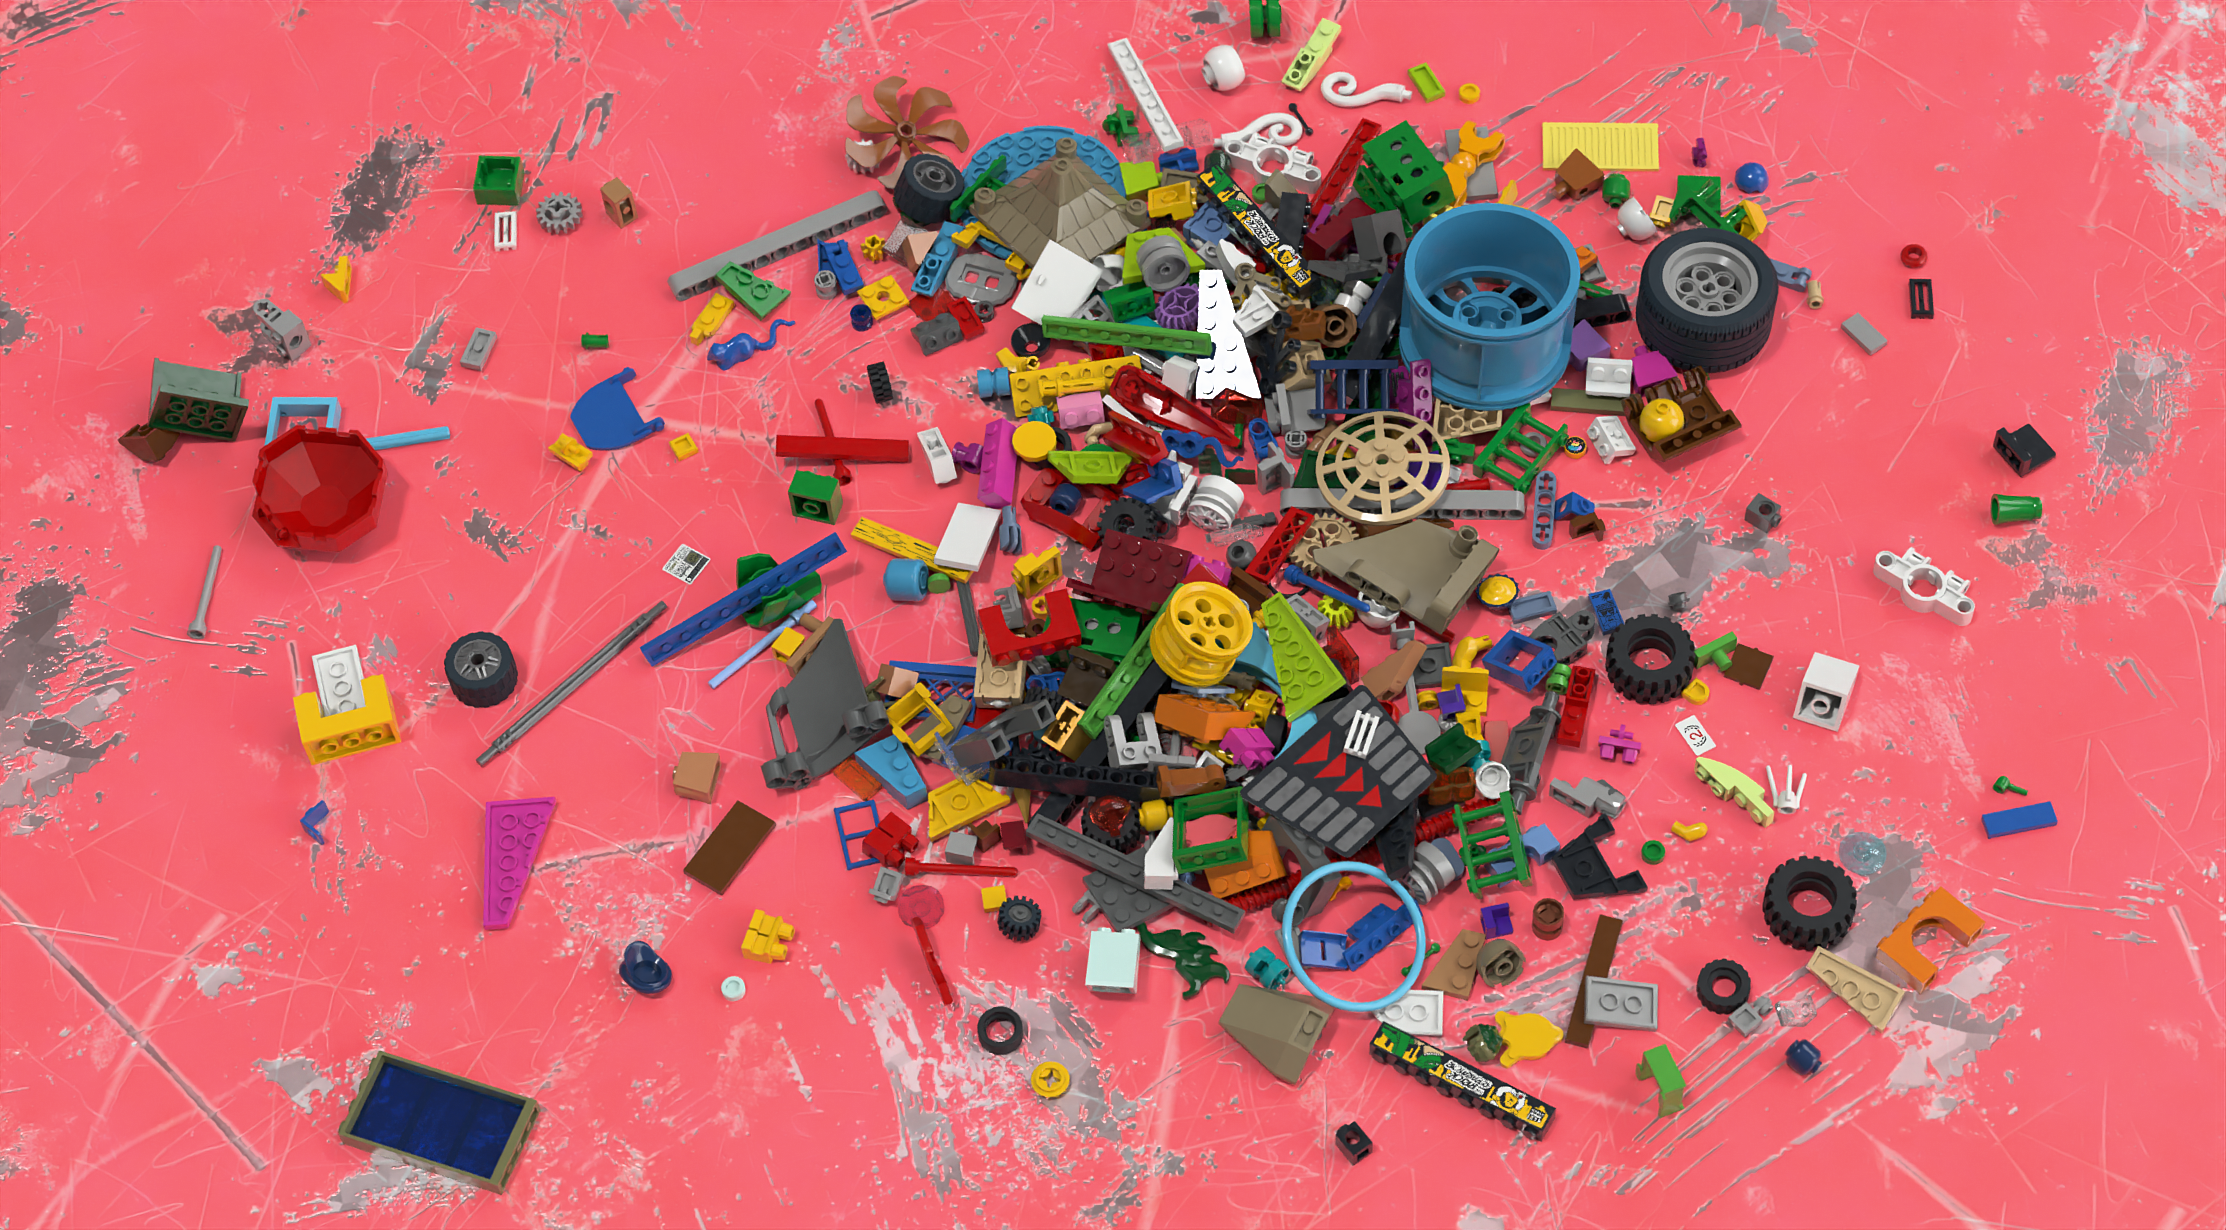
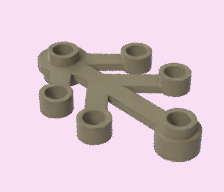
[1230,263,1291,337]

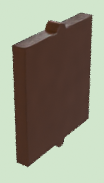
[1724,643,1774,690]

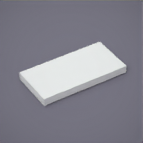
[934,503,1001,572]
[312,645,366,717]

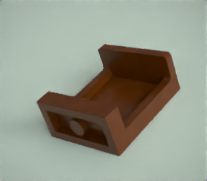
[1227,566,1272,619]

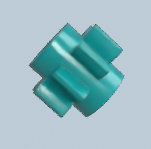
[1027,406,1055,427]

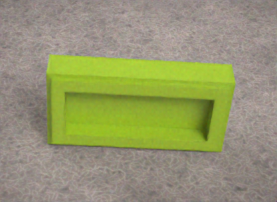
[1407,62,1445,104]

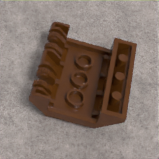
[1621,366,1742,462]

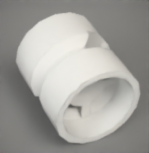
[1334,280,1373,318]

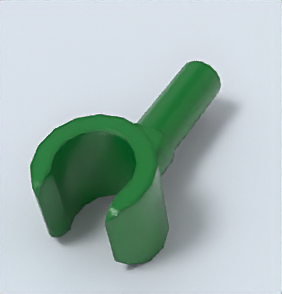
[1992,776,2028,796]

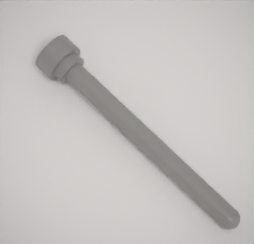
[187,545,222,639]

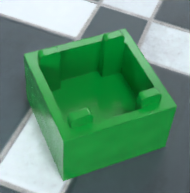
[473,156,525,206]

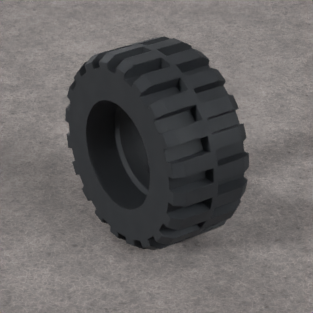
[1605,614,1695,704]
[1762,855,1857,951]

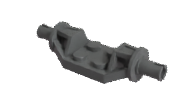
[1501,691,1562,816]

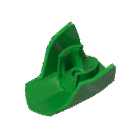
[736,553,822,628]

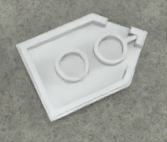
[1370,989,1443,1036]

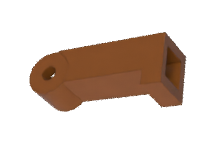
[1156,764,1226,797]

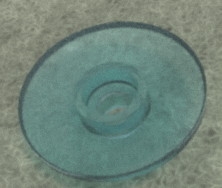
[1839,832,1887,875]

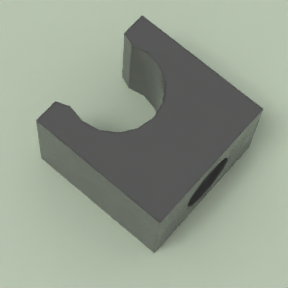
[1351,209,1407,261]

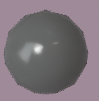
[1226,540,1257,571]

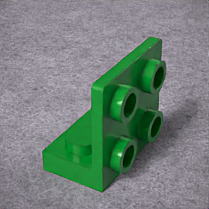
[1103,280,1156,323]

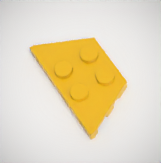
[928,773,1010,842]

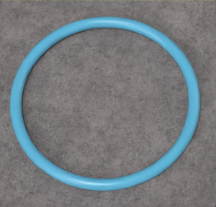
[1282,861,1426,1012]

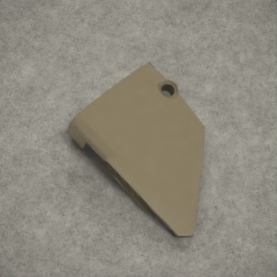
[1312,519,1500,635]

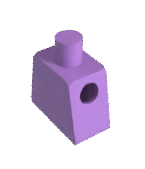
[1567,319,1611,372]

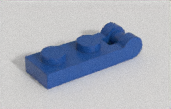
[823,239,864,296]

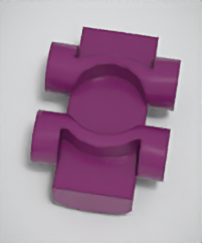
[1691,138,1707,167]

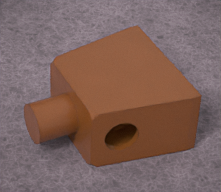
[1551,148,1605,200]

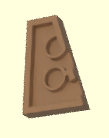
[1421,929,1486,1001]

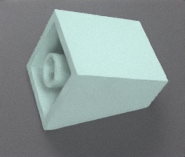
[1085,927,1141,994]

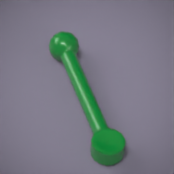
[1401,943,1440,976]

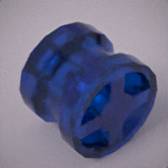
[850,304,873,332]

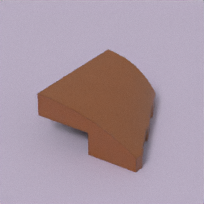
[1283,305,1326,343]

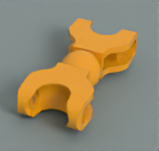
[1427,120,1505,209]

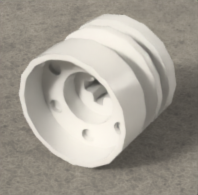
[1186,475,1244,534]

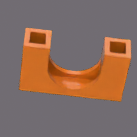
[1876,886,1986,994]

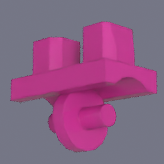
[1598,724,1641,764]

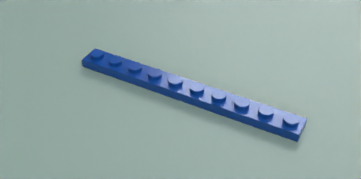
[640,532,847,667]

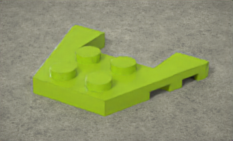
[1122,227,1205,284]

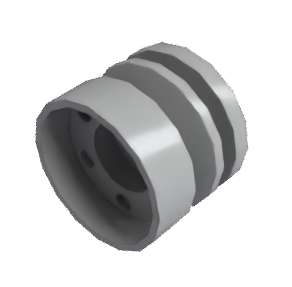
[1396,841,1456,905]

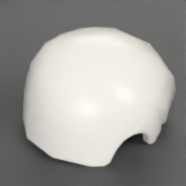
[1475,761,1510,799]

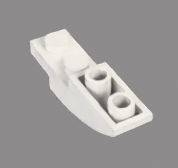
[1215,238,1285,303]

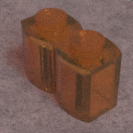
[1426,767,1476,805]

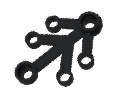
[1256,311,1301,397]

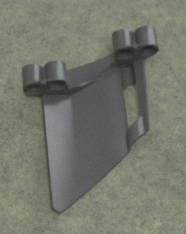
[760,618,889,790]

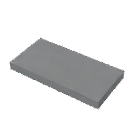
[1445,126,1498,201]

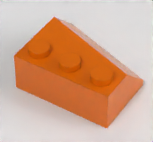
[1154,694,1256,743]
[1204,830,1287,899]

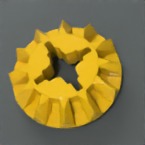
[1031,1061,1070,1099]

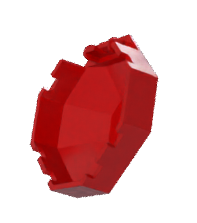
[252,425,388,552]

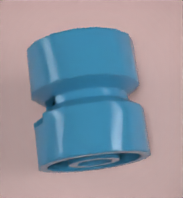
[977,367,1010,398]

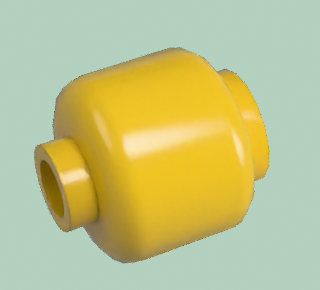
[1138,799,1173,832]

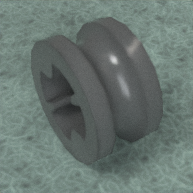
[974,301,994,323]

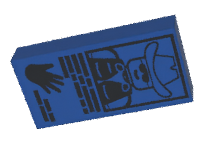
[1588,589,1625,636]

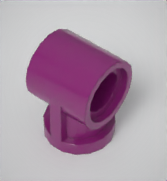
[951,442,983,474]

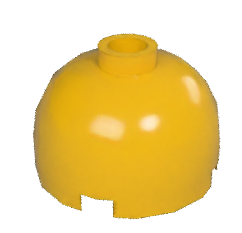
[1639,398,1684,442]

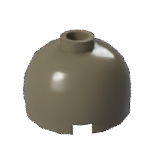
[1476,939,1526,987]

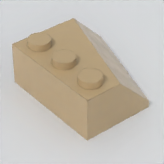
[1432,397,1503,442]

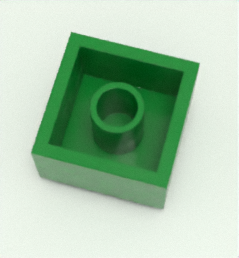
[788,470,843,525]

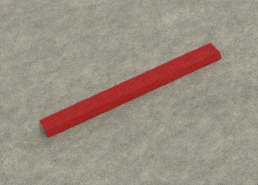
[1303,118,1382,242]

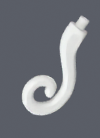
[1321,72,1412,107]
[1213,113,1303,151]

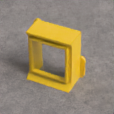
[886,683,954,757]

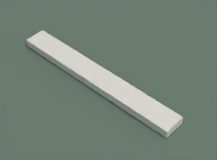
[1107,38,1184,152]

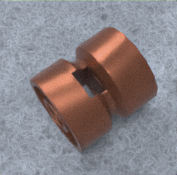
[1532,898,1564,941]

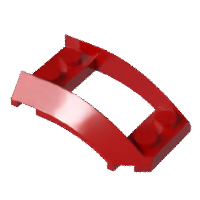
[1020,468,1120,552]

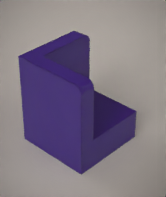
[1437,684,1466,720]
[1480,903,1513,940]

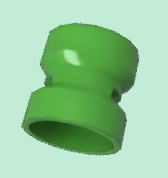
[1545,663,1572,695]

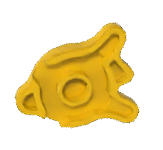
[1495,1011,1563,1069]

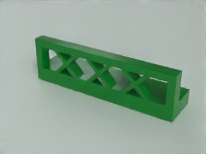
[1352,165,1413,238]

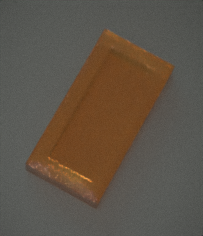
[833,757,882,802]

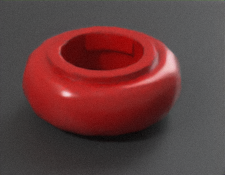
[1901,244,1928,268]

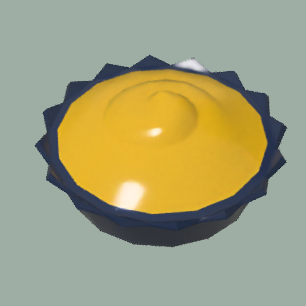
[1475,573,1520,610]

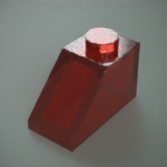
[1210,387,1263,425]

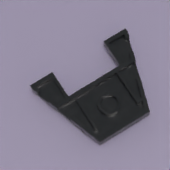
[1552,813,1648,900]

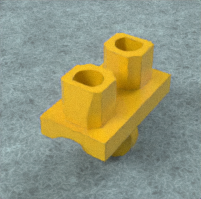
[548,433,593,472]

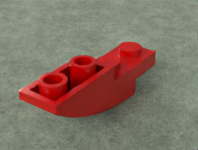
[1556,665,1596,748]

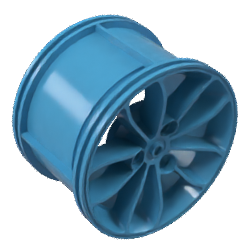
[1399,203,1580,411]

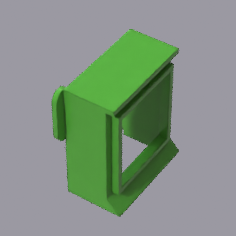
[1635,1044,1686,1118]

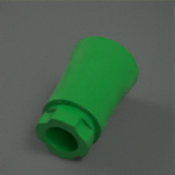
[1990,493,2043,525]

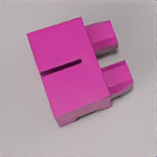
[1219,728,1275,770]

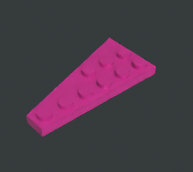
[483,797,556,930]

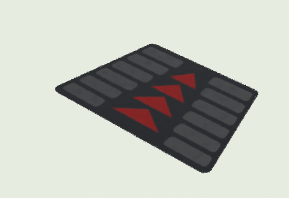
[1240,685,1437,857]

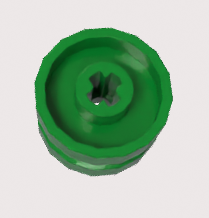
[1249,0,1282,38]

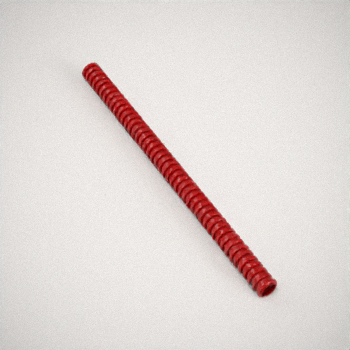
[1203,797,1501,927]

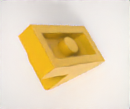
[321,256,352,303]

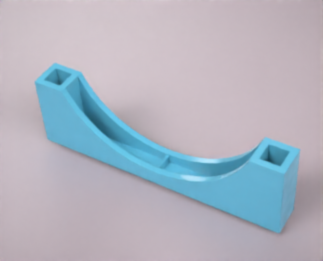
[1215,622,1318,760]

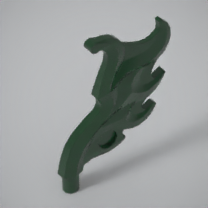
[1136,922,1230,1000]

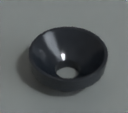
[1011,323,1051,358]

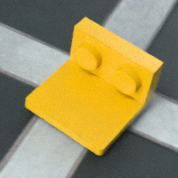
[1440,666,1489,717]

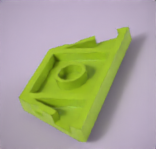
[1047,451,1133,485]

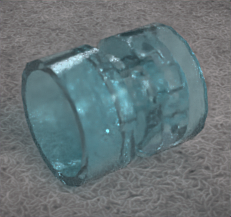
[1311,276,1346,305]

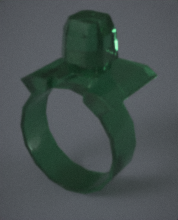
[1198,448,1222,477]

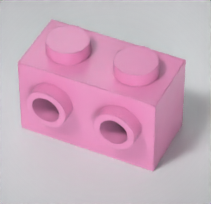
[1056,391,1105,429]

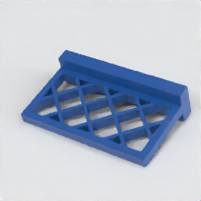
[885,660,976,723]

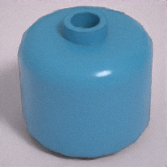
[883,558,929,601]

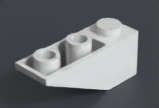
[1144,817,1178,890]

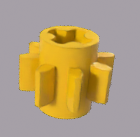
[860,234,888,262]

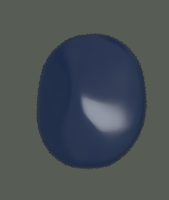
[619,941,672,994]

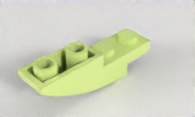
[1281,18,1342,91]
[1694,757,1774,828]

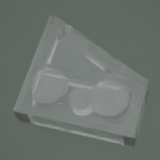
[1205,523,1264,547]

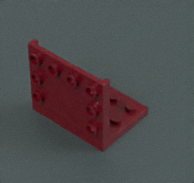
[1066,529,1192,617]

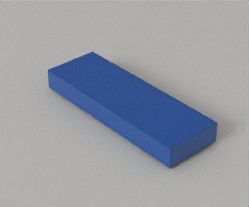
[1981,801,2058,839]

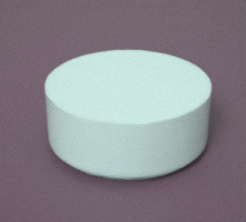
[721,976,746,1001]

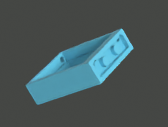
[265,397,342,445]

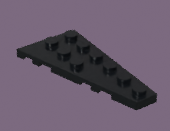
[1374,796,1418,882]

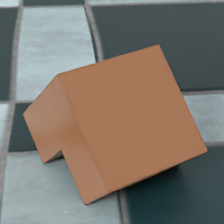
[874,663,919,698]

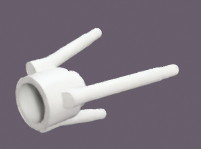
[1766,765,1807,814]

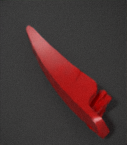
[1110,364,1240,447]

